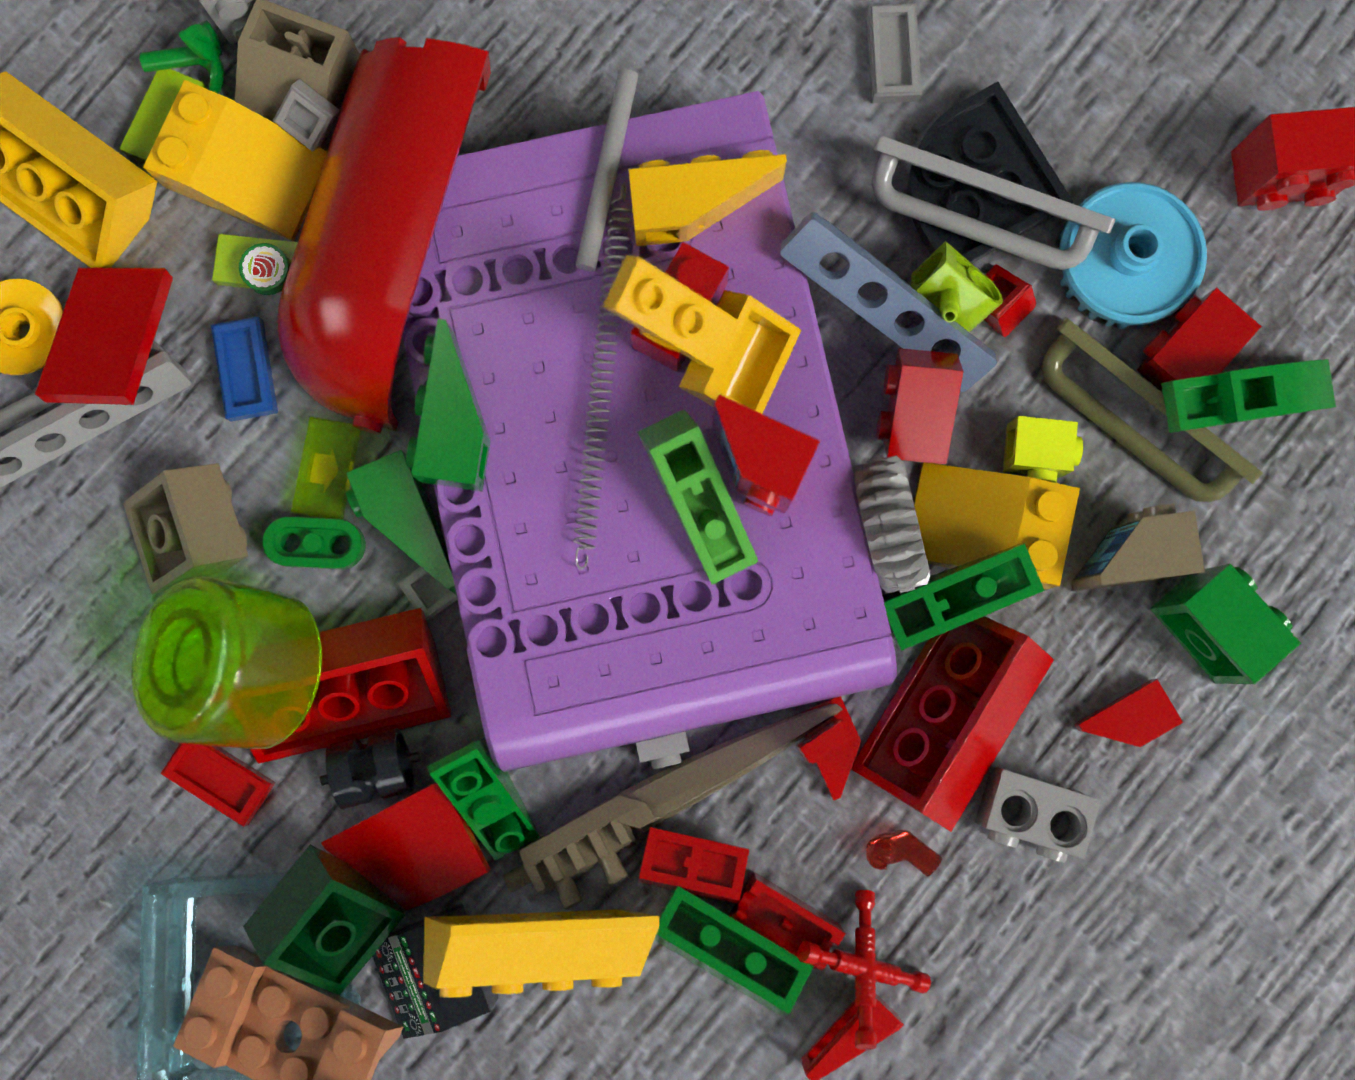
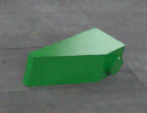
[346,449,457,595]
[882,543,1045,651]

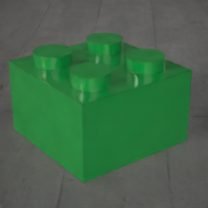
[1150,564,1301,684]

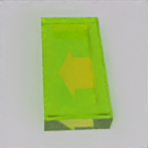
[291,417,361,520]

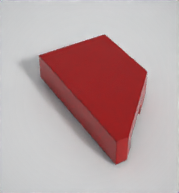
[1074,679,1183,747]
[794,696,861,800]

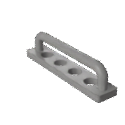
[872,135,1116,270]
[0,341,191,488]

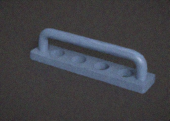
[780,212,997,392]

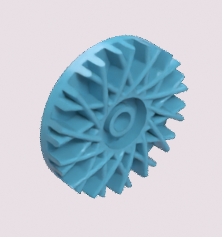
[1056,182,1207,330]

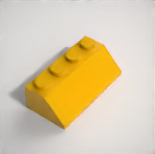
[0,71,158,268]
[423,909,659,997]

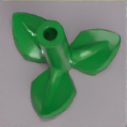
[139,20,225,94]

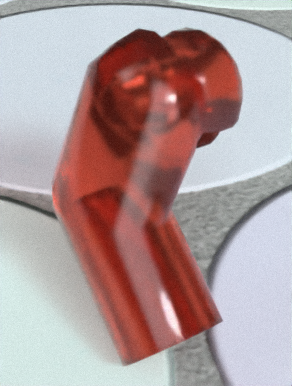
[866,829,942,877]

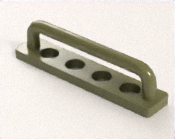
[1042,317,1263,503]

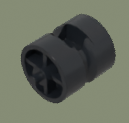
[320,728,421,809]

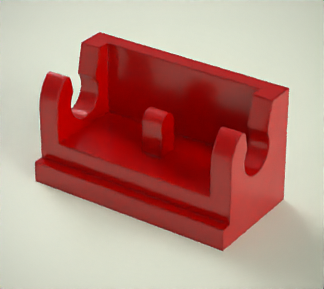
[638,827,750,904]
[729,872,846,971]

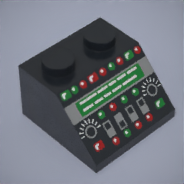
[372,903,499,1039]

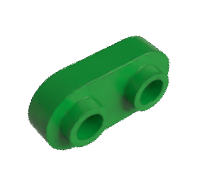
[263,517,366,570]

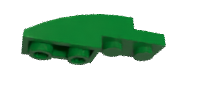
[1161,359,1336,433]

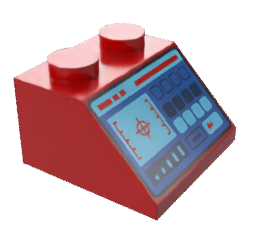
[712,394,820,516]

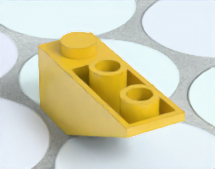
[629,150,787,246]

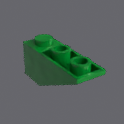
[406,319,491,492]

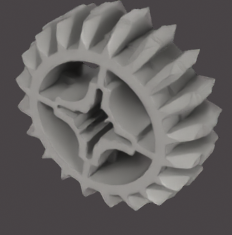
[853,456,931,593]

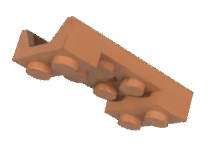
[173,945,403,1080]

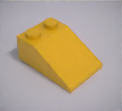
[143,80,327,241]
[913,462,1080,590]

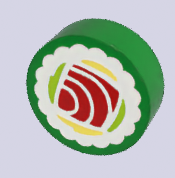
[239,243,291,295]

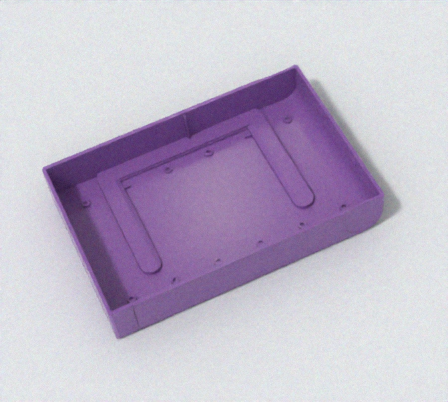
[402,91,897,772]

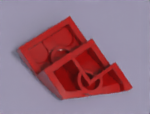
[321,783,491,910]

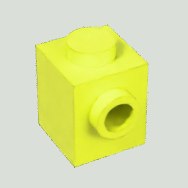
[1003,416,1083,483]

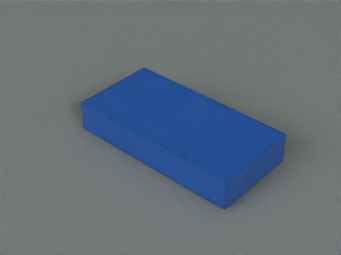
[211,316,278,422]

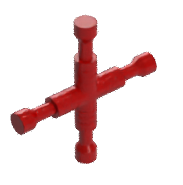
[798,890,931,1050]

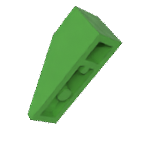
[637,409,759,585]

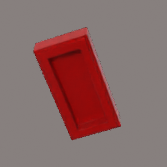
[160,730,276,827]

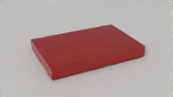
[35,268,173,405]

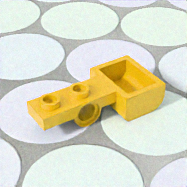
[603,255,802,414]

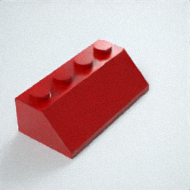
[221,608,451,764]
[851,616,1054,832]

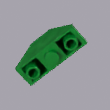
[427,738,539,860]

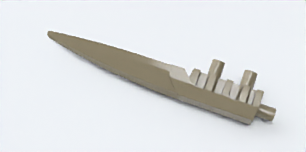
[503,704,843,910]

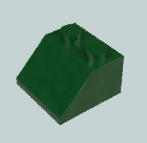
[243,844,406,995]

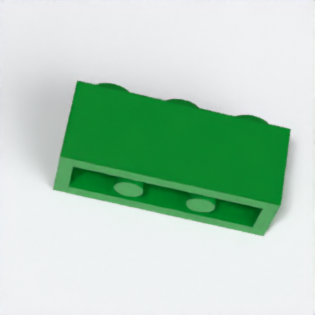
[654,886,814,1015]

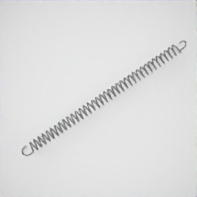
[573,183,632,570]

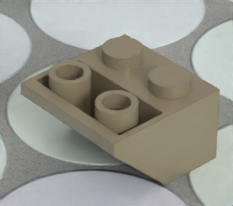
[235,0,360,142]

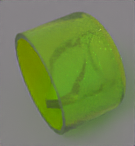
[131,576,322,750]

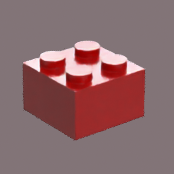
[1231,107,1355,211]

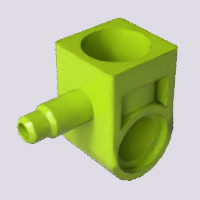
[911,241,1003,332]

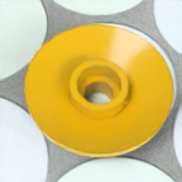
[0,279,63,375]

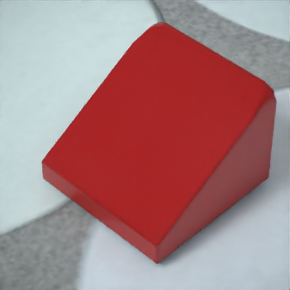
[984,264,1036,337]

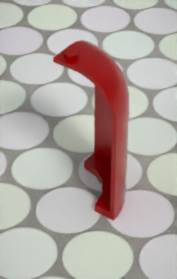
[277,37,491,435]

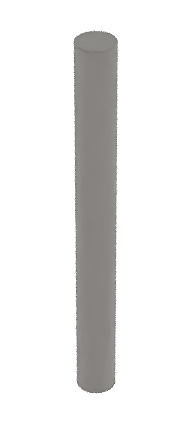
[575,69,639,272]

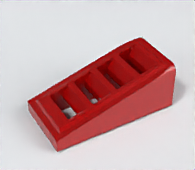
[801,994,904,1080]

